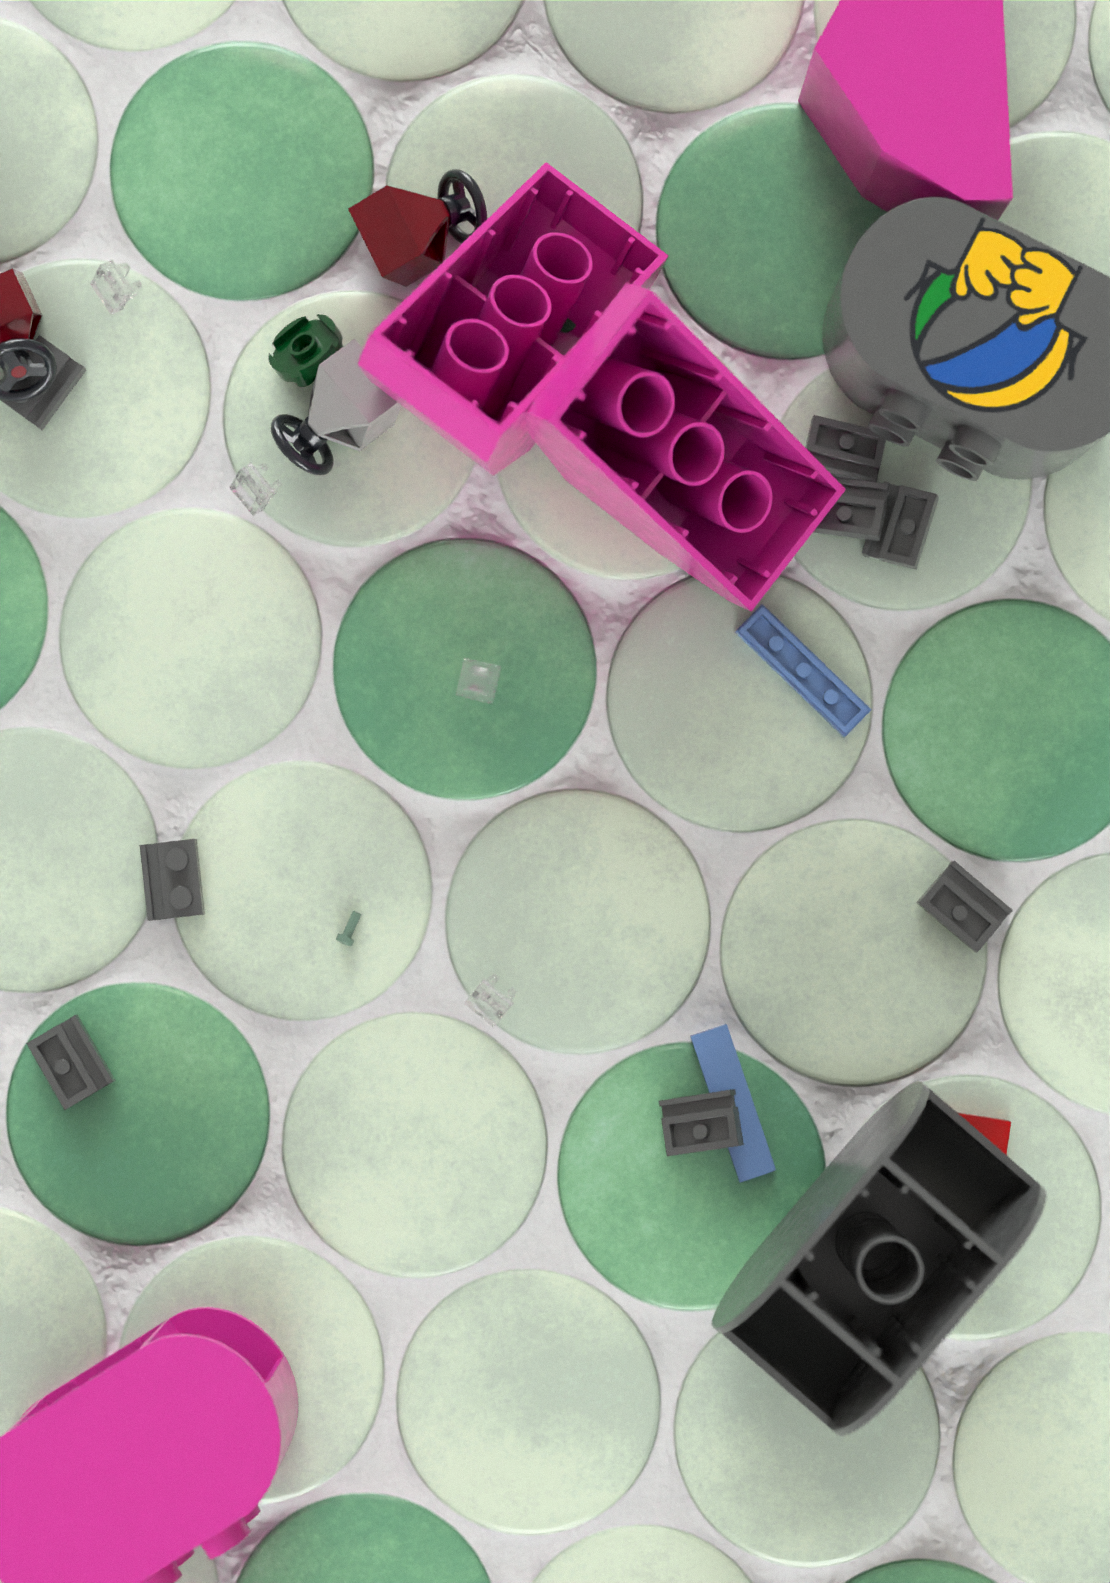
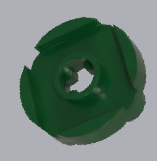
[268,314,344,387]

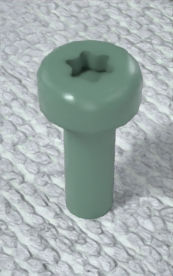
[336,911,361,946]

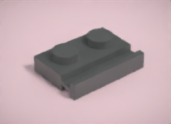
[0,335,86,430]
[805,415,886,482]
[813,477,890,541]
[862,481,939,570]
[139,839,205,921]
[916,861,1013,953]
[26,1014,116,1110]
[659,1089,744,1156]

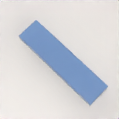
[735,604,872,738]
[690,1024,776,1183]

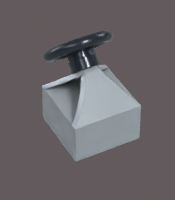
[271,339,402,475]

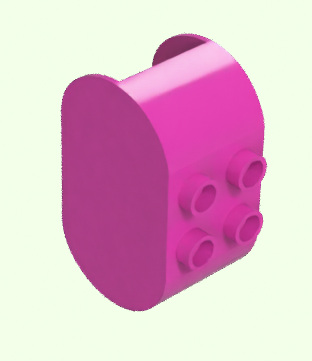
[0,1307,298,1583]

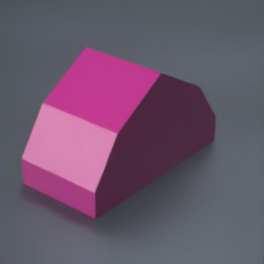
[798,0,1013,220]
[357,162,669,476]
[526,283,846,612]

